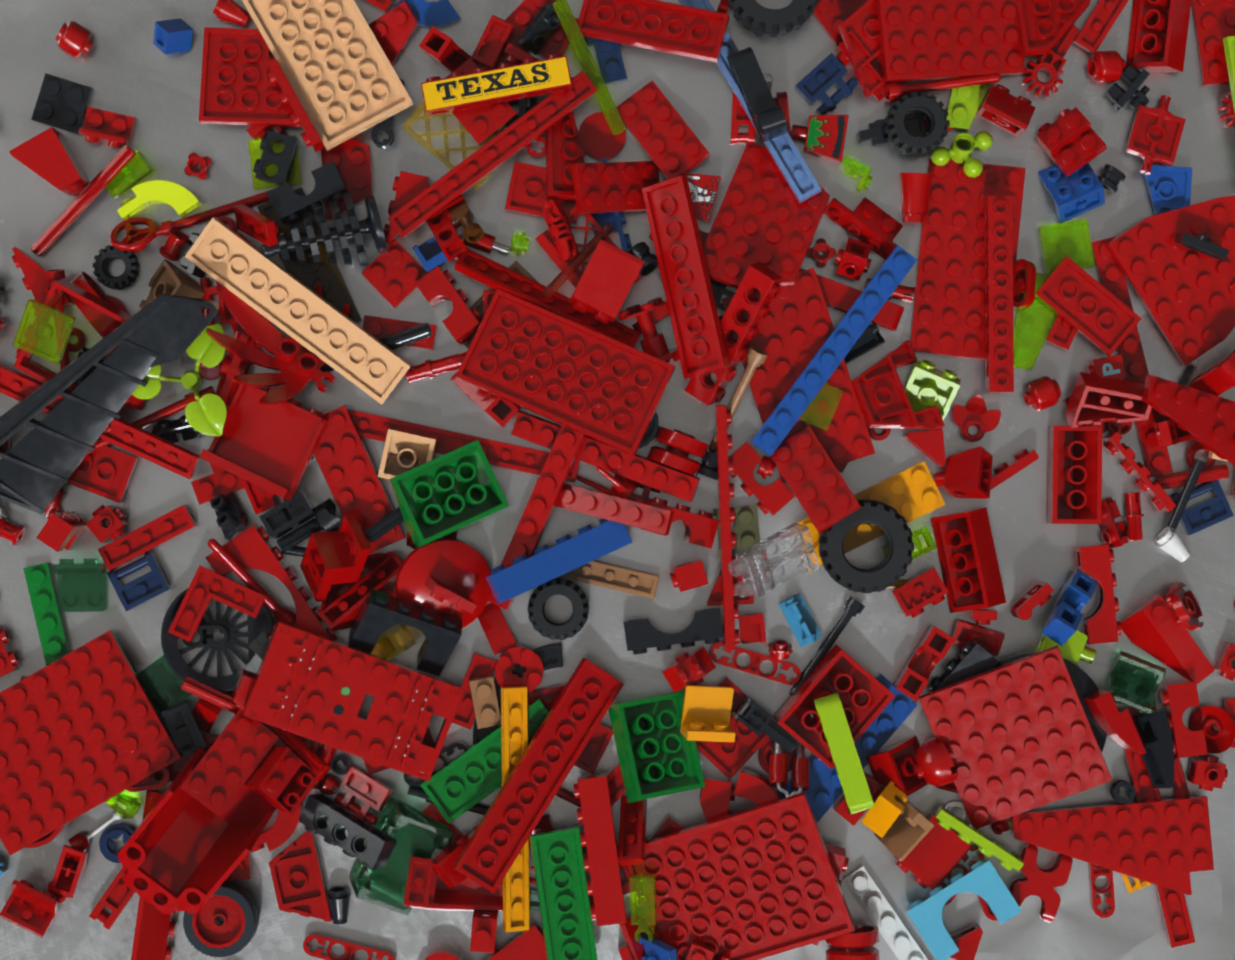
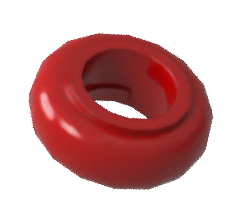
[1186,443,1216,469]

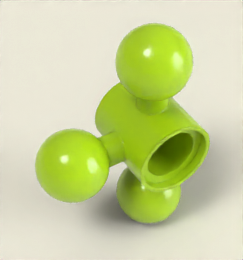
[931,131,993,178]

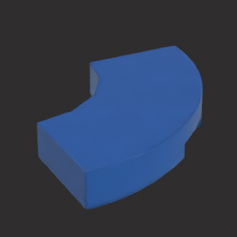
[393,0,461,28]

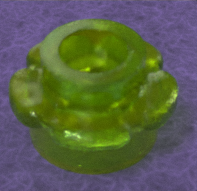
[510,232,529,255]

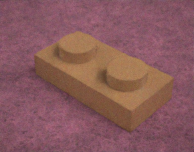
[468,676,501,729]

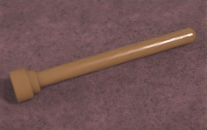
[709,346,768,453]

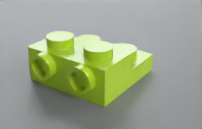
[904,360,961,421]

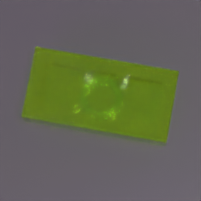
[105,150,153,199]

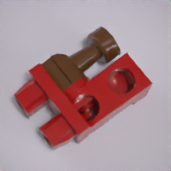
[427,195,484,262]

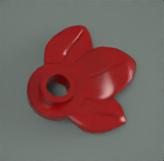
[952,394,1001,442]

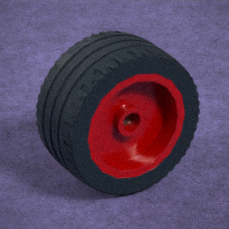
[183,881,259,957]

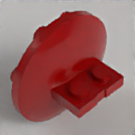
[395,538,491,628]

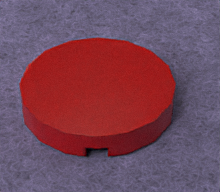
[578,112,626,161]

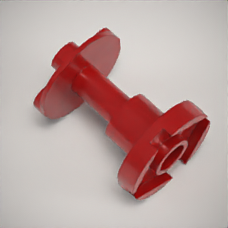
[618,297,680,363]

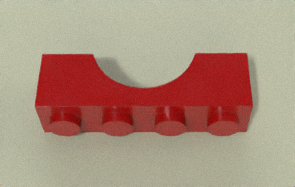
[1076,544,1121,645]

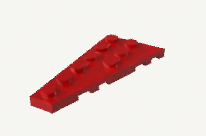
[1142,375,1235,469]

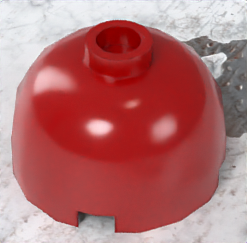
[913,737,958,787]

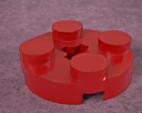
[1165,583,1203,631]
[494,646,543,694]

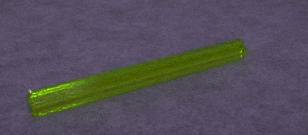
[553,0,626,135]

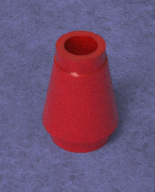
[213,0,250,27]

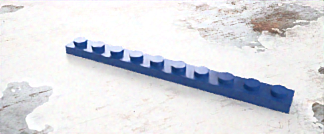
[750,245,917,457]

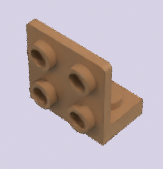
[874,797,934,861]

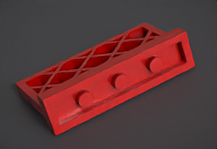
[535,205,642,288]

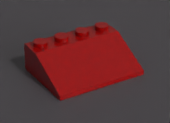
[773,645,895,770]

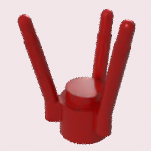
[576,466,637,500]

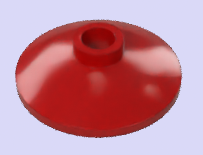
[1189,705,1235,754]

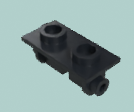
[519,3,565,55]
[844,323,885,364]
[152,415,202,443]

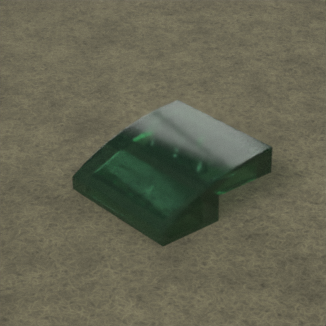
[137,655,192,718]

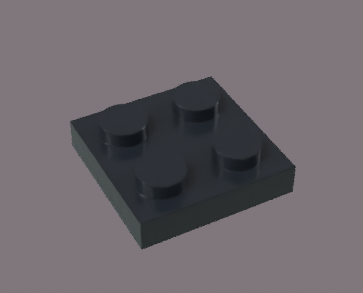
[31,73,94,135]

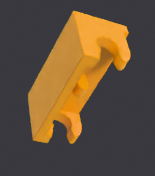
[861,781,908,838]

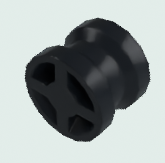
[1097,164,1126,194]

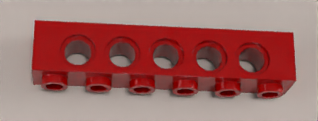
[684,263,783,406]

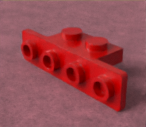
[824,197,903,260]

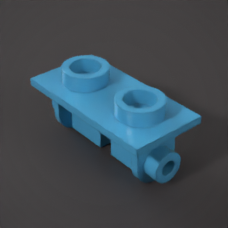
[779,593,822,647]

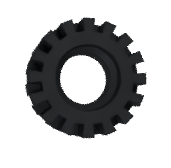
[92,245,140,290]

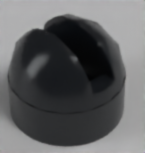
[330,755,351,775]

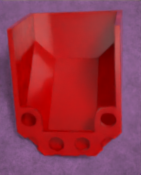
[117,747,276,914]

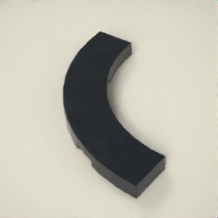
[473,642,563,745]

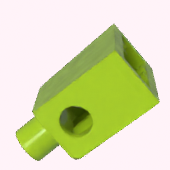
[1036,630,1096,665]

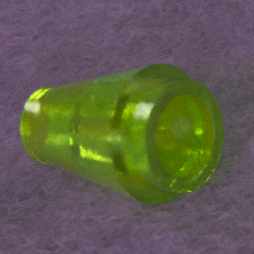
[105,793,141,820]

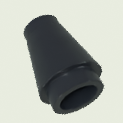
[326,886,350,925]

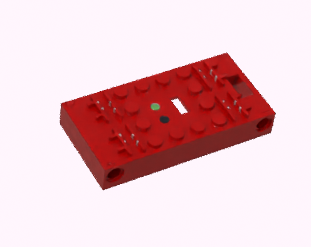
[243,620,464,782]

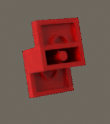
[300,513,371,602]

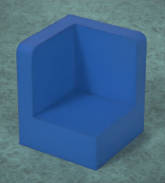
[153,18,193,55]
[412,237,449,273]

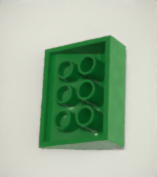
[390,440,509,548]
[608,691,705,803]

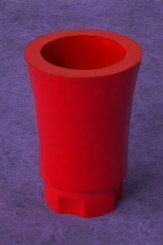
[899,173,933,223]

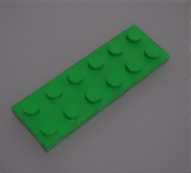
[420,698,549,824]
[530,826,597,960]

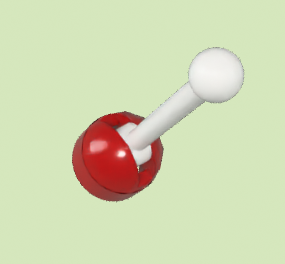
[68,810,123,852]

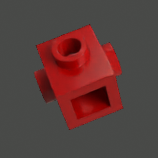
[835,237,872,281]
[85,505,128,543]
[1187,755,1228,791]

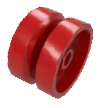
[647,426,709,477]
[825,924,879,960]

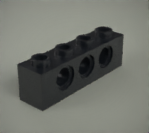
[299,794,397,869]

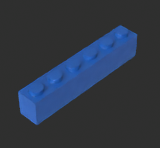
[486,519,632,604]

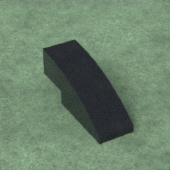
[1135,709,1174,788]

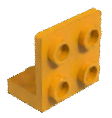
[680,685,736,742]

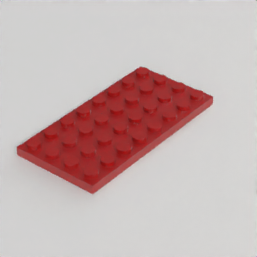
[910,158,1026,359]
[721,268,875,483]
[455,289,676,457]

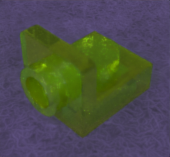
[840,156,873,192]

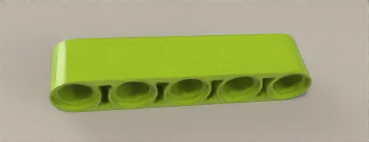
[814,693,874,814]

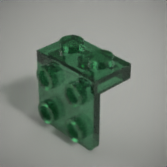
[52,558,107,612]
[1108,650,1166,714]

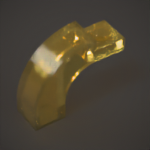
[371,625,416,660]

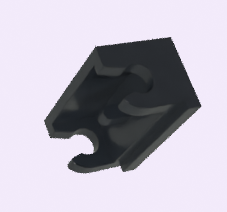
[161,700,207,757]

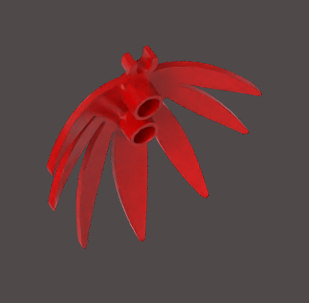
[206,283,350,405]

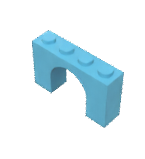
[906,859,1022,960]

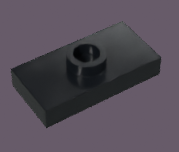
[1174,233,1230,259]

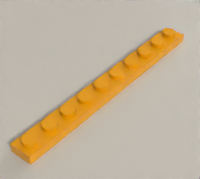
[501,686,529,932]

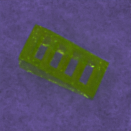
[882,526,937,560]

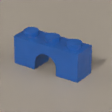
[1041,569,1098,646]

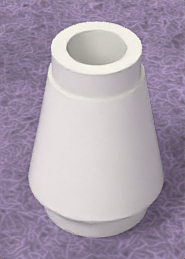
[1155,527,1191,562]

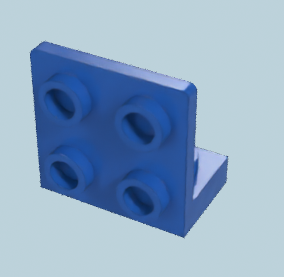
[1038,163,1105,223]

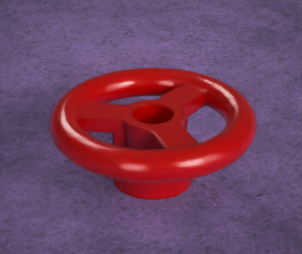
[110,217,157,252]

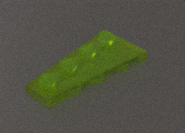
[1014,271,1057,371]

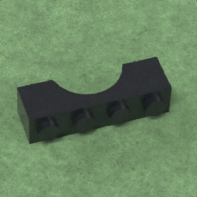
[623,607,724,655]

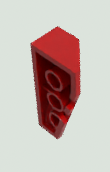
[1120,594,1215,685]

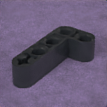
[727,47,787,142]

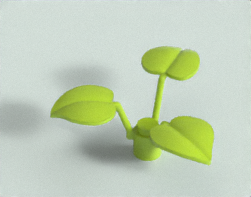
[132,324,227,436]

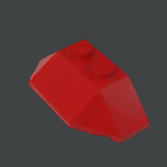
[318,551,403,631]

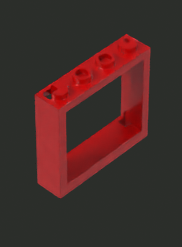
[14,278,132,392]

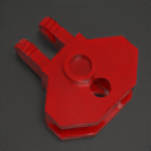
[662,646,716,692]

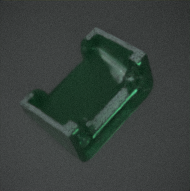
[349,797,452,916]

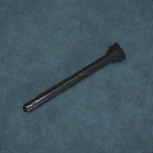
[789,596,865,696]

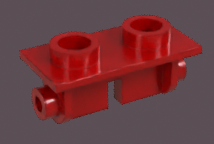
[1098,497,1128,549]

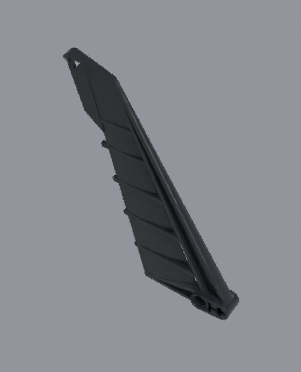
[0,294,220,514]

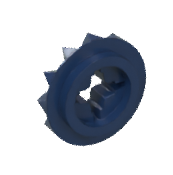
[99,824,134,863]

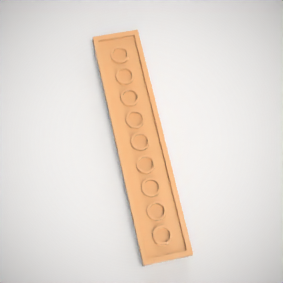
[185,217,412,405]

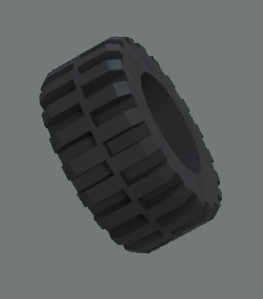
[728,0,818,37]
[818,500,914,593]

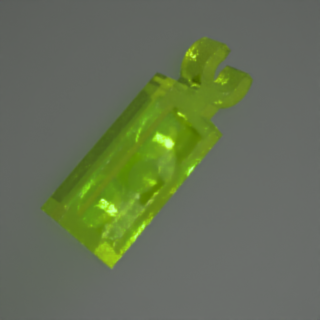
[629,875,657,942]

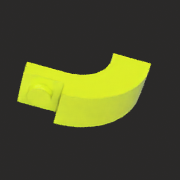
[117,180,202,220]

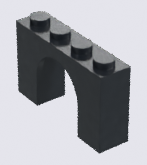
[348,589,462,676]

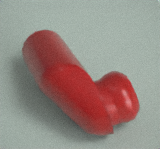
[45,489,65,520]

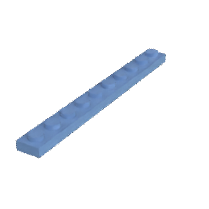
[679,0,821,203]

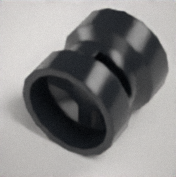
[628,242,658,276]
[698,451,718,481]

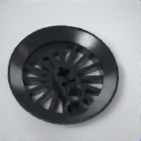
[161,588,273,692]

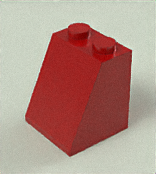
[9,127,90,196]
[569,239,645,324]

